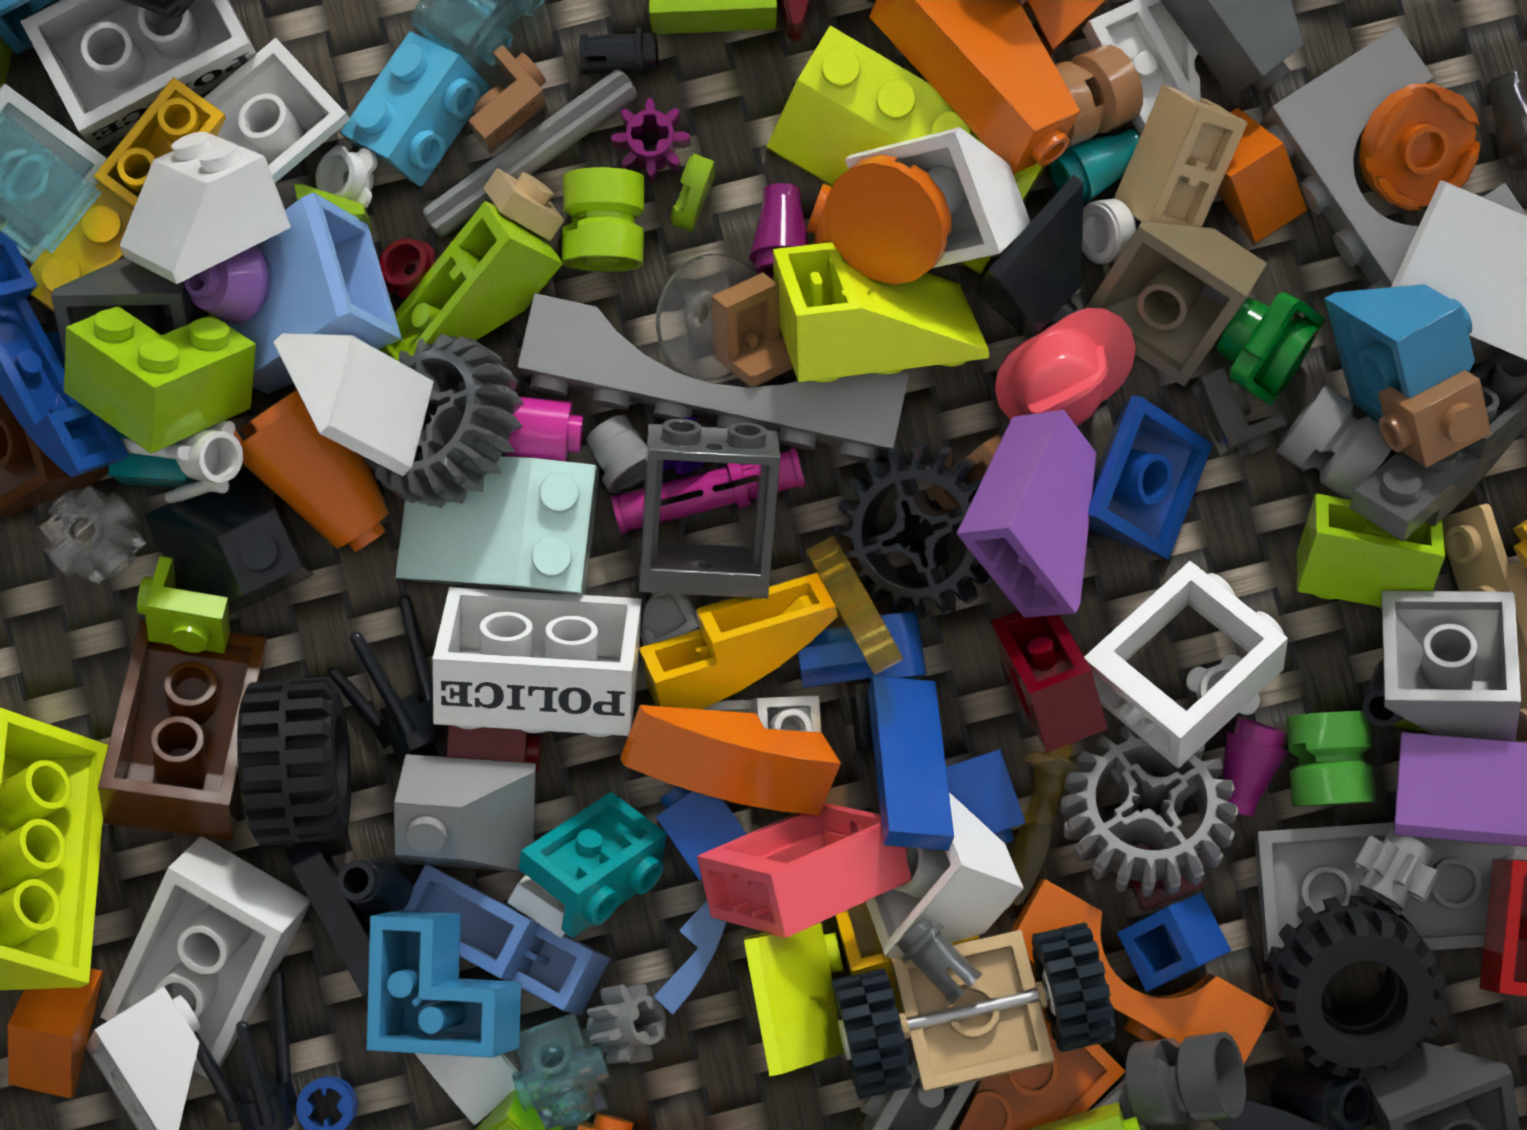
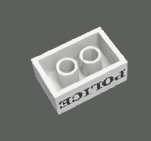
[20,0,257,150]
[432,587,642,737]

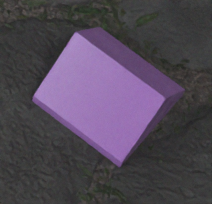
[1394,732,1527,847]

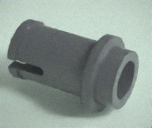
[896,917,982,1005]

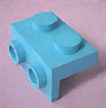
[340,31,489,186]

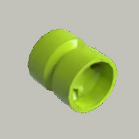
[562,167,645,272]

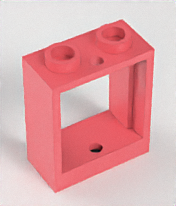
[697,803,912,938]

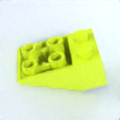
[773,242,989,382]

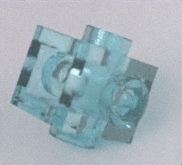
[512,1013,612,1130]

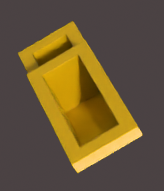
[639,573,838,709]

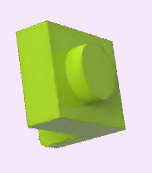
[137,556,230,654]

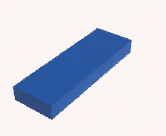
[868,676,954,851]

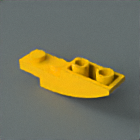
[29,77,226,313]

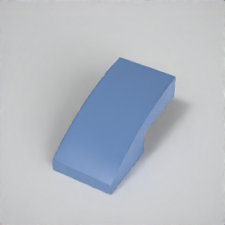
[654,901,726,1015]

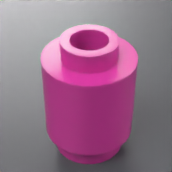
[505,396,584,462]

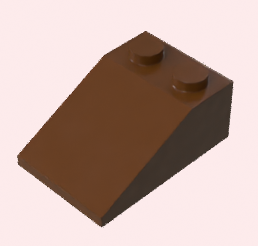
[98,620,267,841]

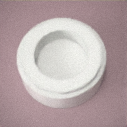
[1082,199,1136,264]

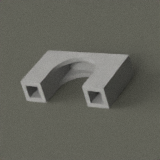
[1262,26,1527,289]

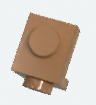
[711,273,793,386]
[1378,370,1491,468]

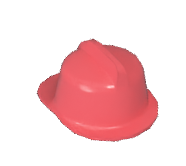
[994,308,1136,426]

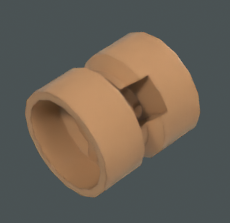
[1054,45,1143,149]

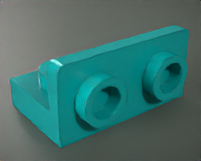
[518,792,667,938]

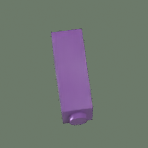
[956,410,1096,618]

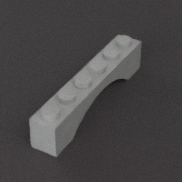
[517,293,909,463]

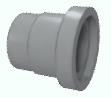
[586,415,647,494]

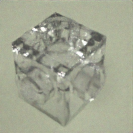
[39,486,146,584]

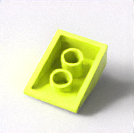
[744,922,844,1077]

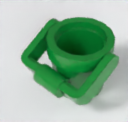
[1216,292,1326,407]

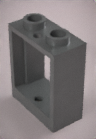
[639,419,780,599]

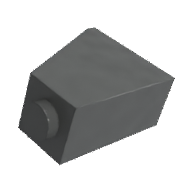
[1160,0,1304,98]

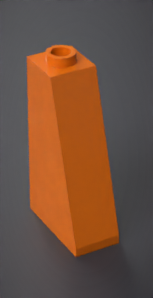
[869,0,1080,174]

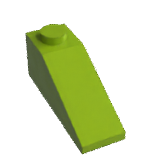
[377,201,563,361]

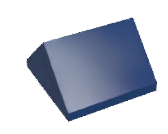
[1088,395,1213,560]

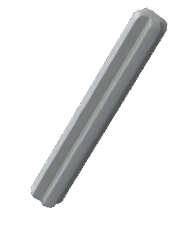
[423,70,637,237]

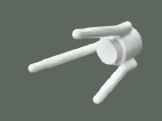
[120,421,243,503]

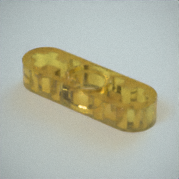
[805,535,903,676]

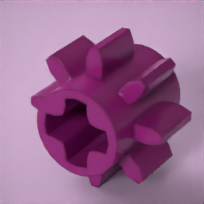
[611,98,690,182]

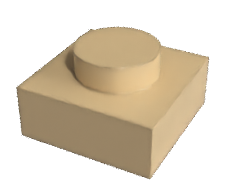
[483,168,564,241]

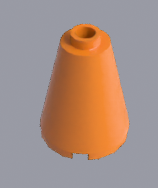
[233,389,389,552]

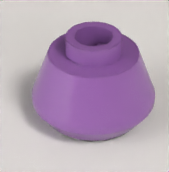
[184,245,270,324]

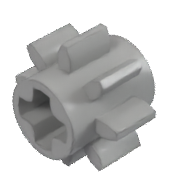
[1354,829,1439,911]
[587,984,666,1065]

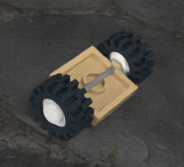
[832,922,1116,1099]

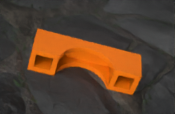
[1010,879,1274,1064]

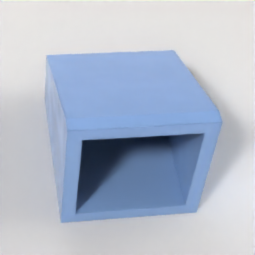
[218,193,402,394]

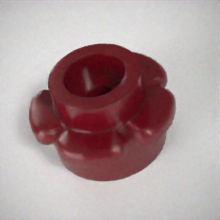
[379,238,437,299]

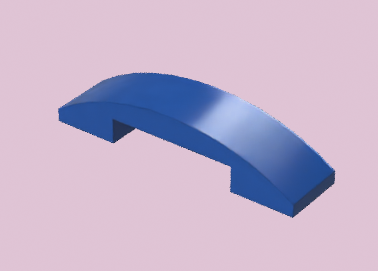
[0,230,129,477]

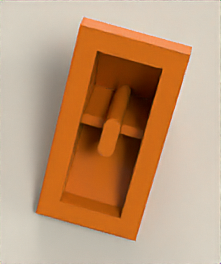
[1217,107,1307,246]
[8,968,105,1099]

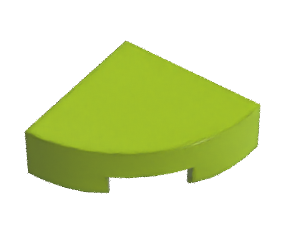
[670,153,715,233]

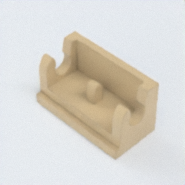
[1113,84,1248,227]

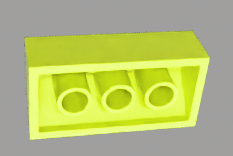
[766,26,1045,275]
[0,708,108,990]

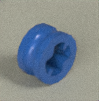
[296,1076,359,1130]

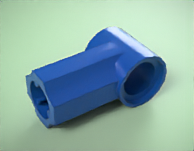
[797,612,927,689]

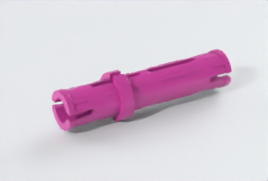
[611,448,805,534]

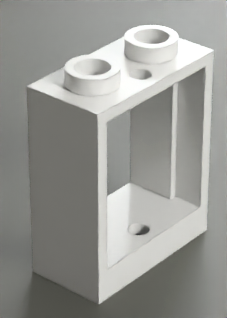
[1084,561,1288,769]

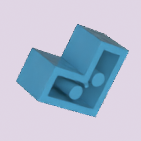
[366,910,521,1058]

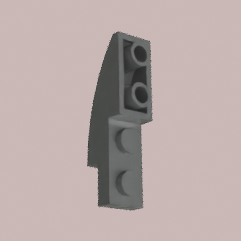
[1349,349,1527,541]

